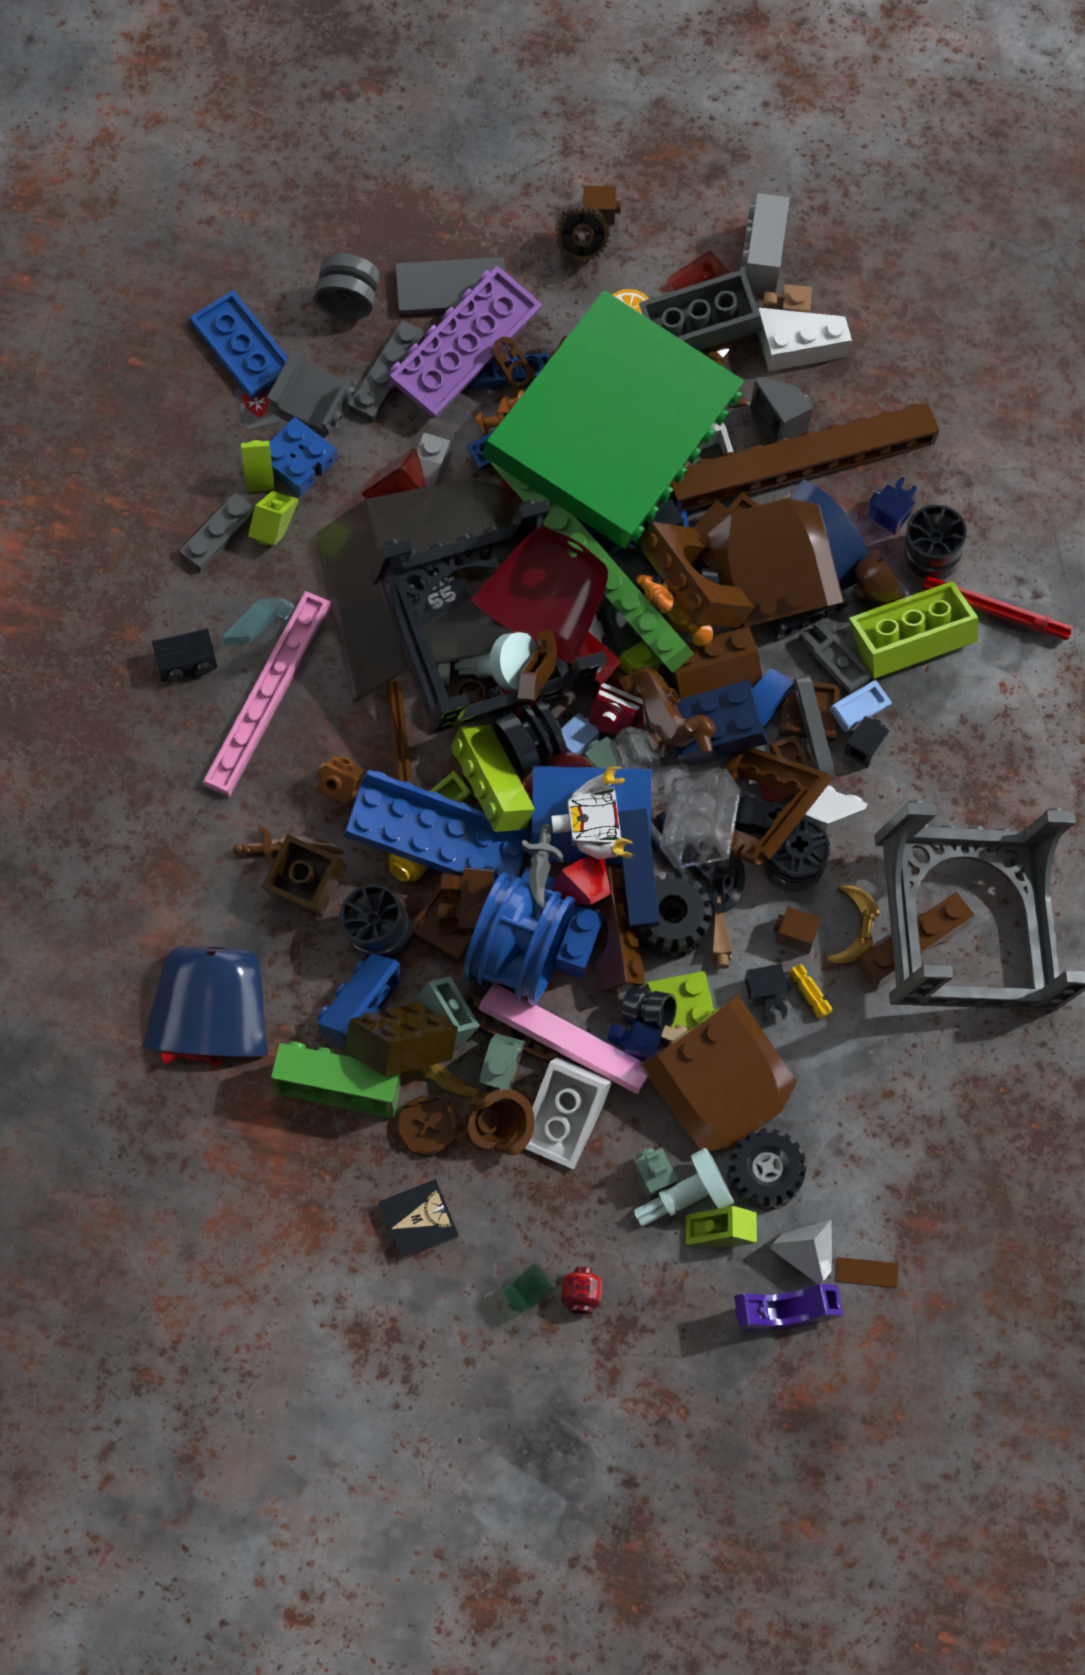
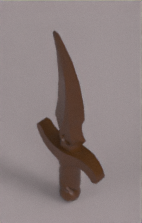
[233,827,344,866]

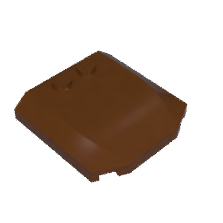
[708,498,844,631]
[639,994,797,1151]

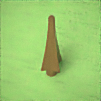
[711,895,733,969]

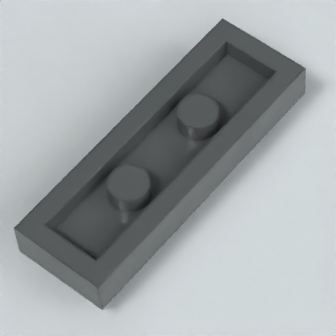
[179,493,255,572]

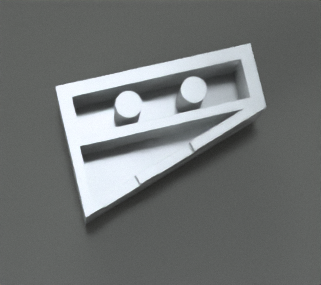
[758,308,852,372]

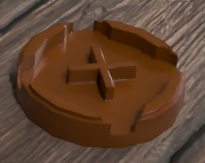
[397,1095,458,1157]

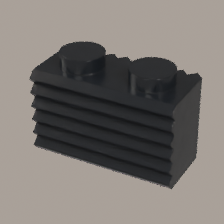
[152,628,218,682]

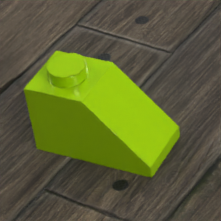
[248,491,299,546]
[686,1206,757,1247]

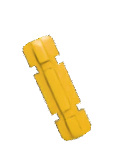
[789,964,832,1019]

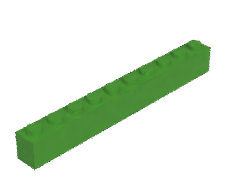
[491,462,694,673]

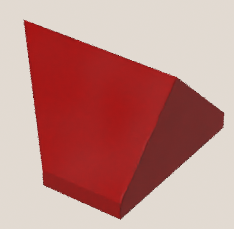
[551,856,611,905]

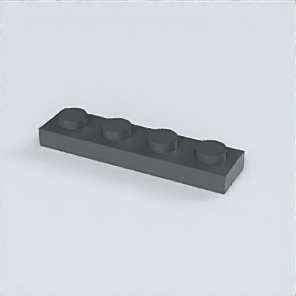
[349,320,426,422]

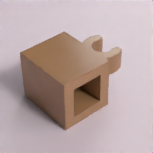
[763,285,812,313]

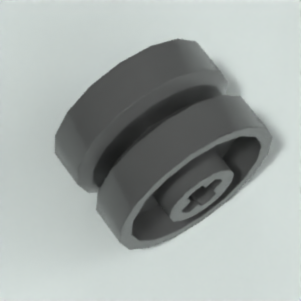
[314,253,380,320]

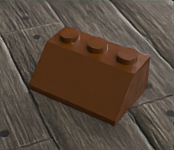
[666,626,763,699]

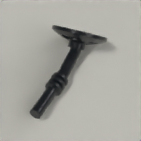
[656,811,745,912]

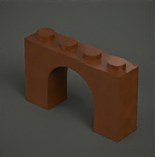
[636,522,755,628]

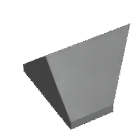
[770,1219,832,1284]

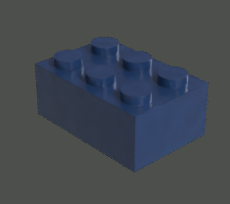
[675,680,767,768]

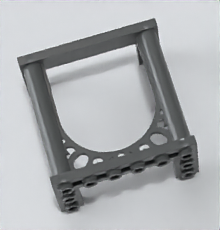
[874,800,1085,1011]

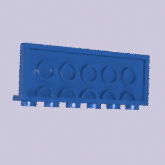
[344,770,532,887]

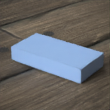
[829,680,892,732]

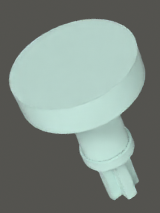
[455,632,538,692]
[634,1148,734,1226]

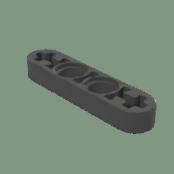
[794,675,835,781]

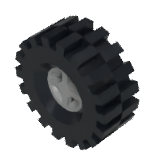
[727,1128,807,1210]

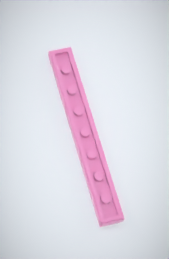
[202,591,331,798]

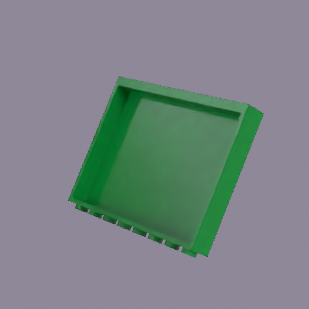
[482,290,744,549]

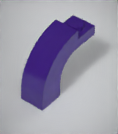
[734,1284,844,1332]

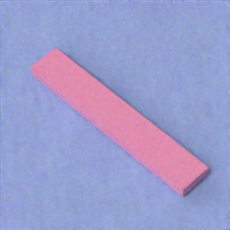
[478,984,648,1095]

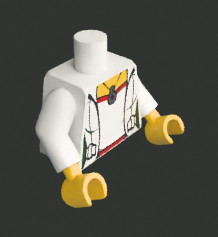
[551,766,633,859]

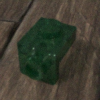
[502,1263,557,1314]

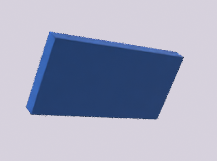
[188,290,288,400]

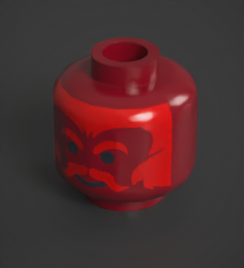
[561,1267,603,1315]

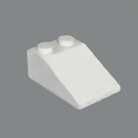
[525,1057,613,1169]

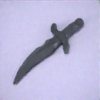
[522,823,563,909]

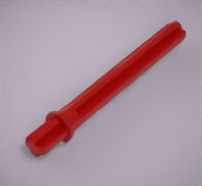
[923,576,1073,640]

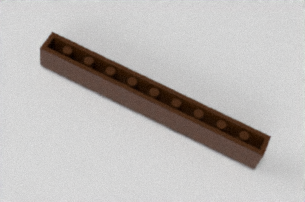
[669,402,940,512]

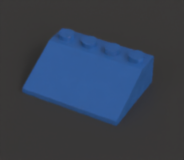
[531,766,652,863]

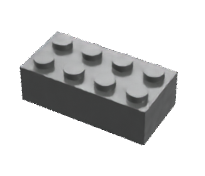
[639,269,762,351]

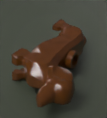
[619,666,716,755]

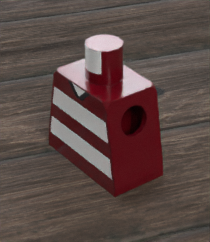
[588,680,646,737]

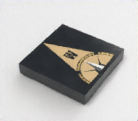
[379,1179,459,1260]

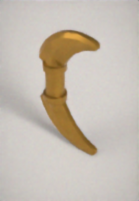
[827,885,880,964]

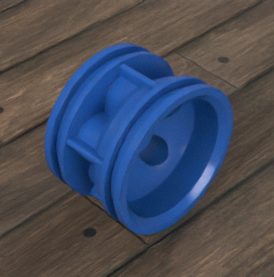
[463,872,575,1006]

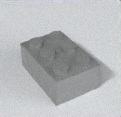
[741,193,790,295]

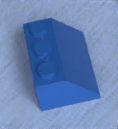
[317,953,401,1050]

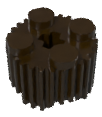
[554,204,610,263]

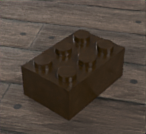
[344,1002,458,1077]

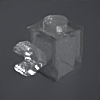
[609,727,665,769]

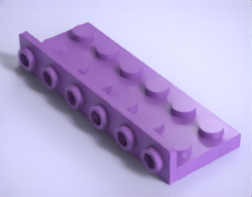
[387,266,543,419]

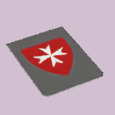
[234,388,281,430]

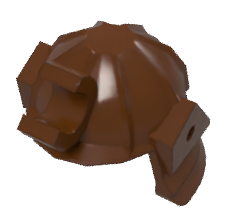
[456,1089,535,1156]

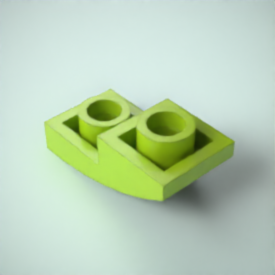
[241,440,275,493]

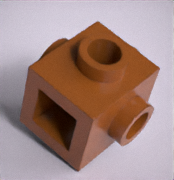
[316,756,366,804]

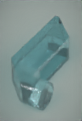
[222,598,296,645]

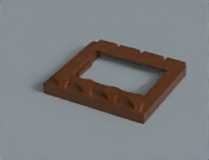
[681,748,832,865]

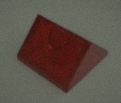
[361,448,430,524]

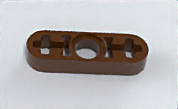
[491,336,536,397]

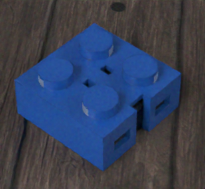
[269,417,338,497]

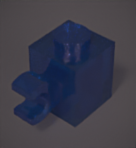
[868,477,917,535]
[607,1021,663,1062]

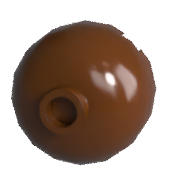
[854,549,907,607]

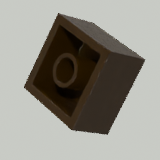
[261,834,347,918]

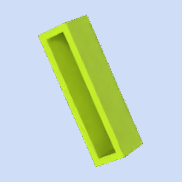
[451,725,535,832]

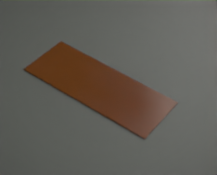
[836,1257,899,1288]

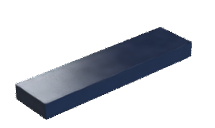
[618,808,660,928]

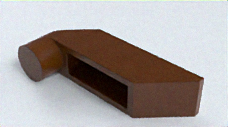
[517,630,557,702]

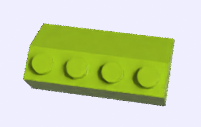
[849,581,978,678]

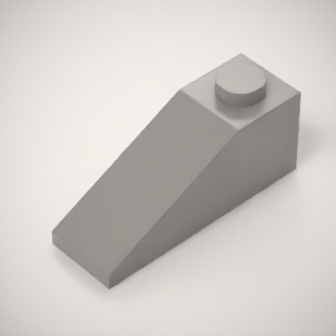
[397,433,451,527]

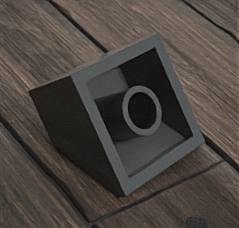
[750,377,813,443]

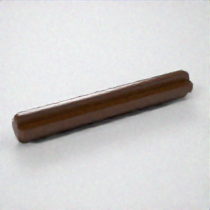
[386,680,412,783]

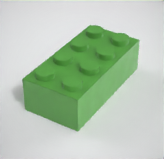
[271,1041,402,1118]

